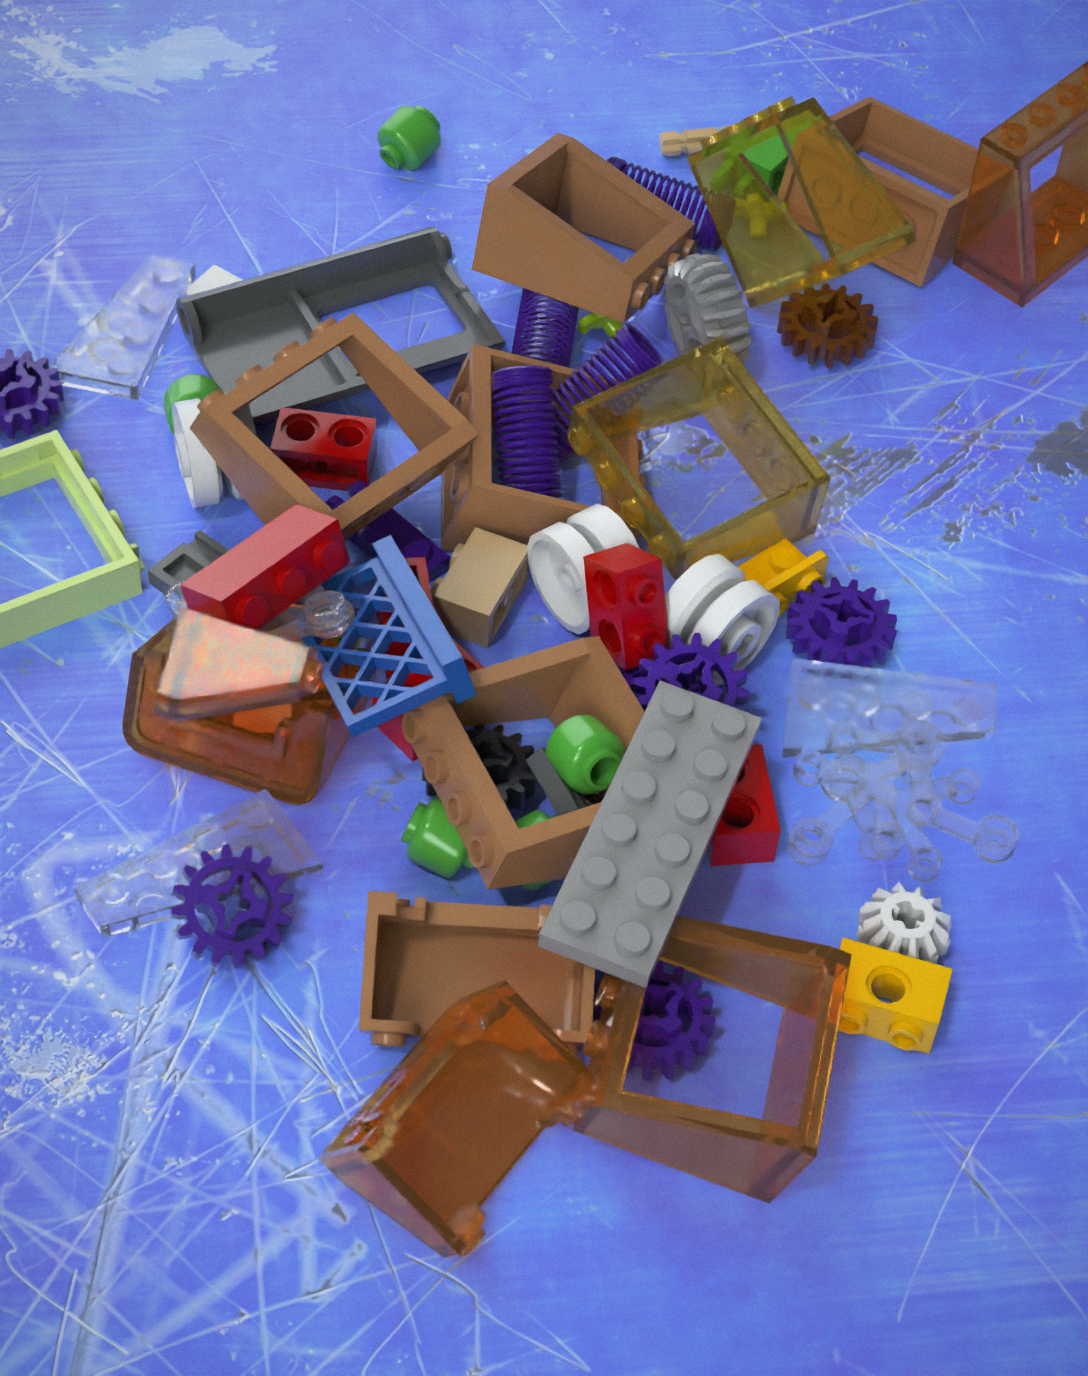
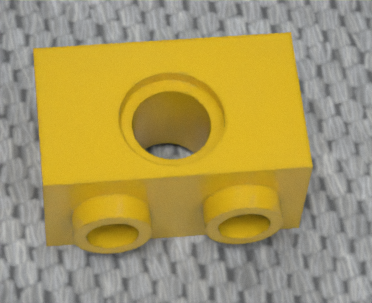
[820,937,953,1054]

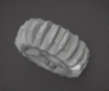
[662,253,751,380]

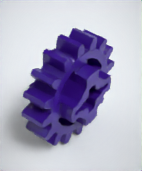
[0,349,64,439]
[786,577,897,677]
[633,633,749,711]
[170,844,294,969]
[592,960,716,1081]

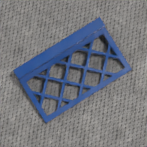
[286,535,477,738]

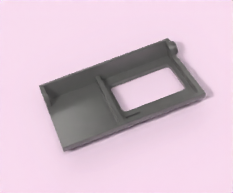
[176,227,505,425]

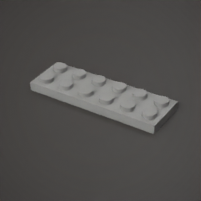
[537,681,762,988]

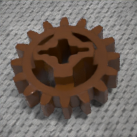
[777,283,878,368]

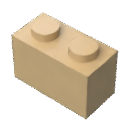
[431,527,529,648]

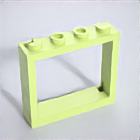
[0,430,146,648]

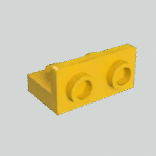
[737,538,829,618]

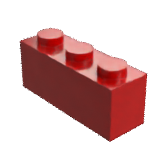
[180,504,351,645]

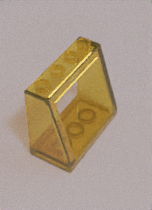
[686,96,916,308]
[567,337,831,580]

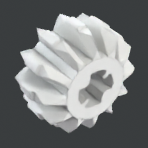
[856,882,952,964]

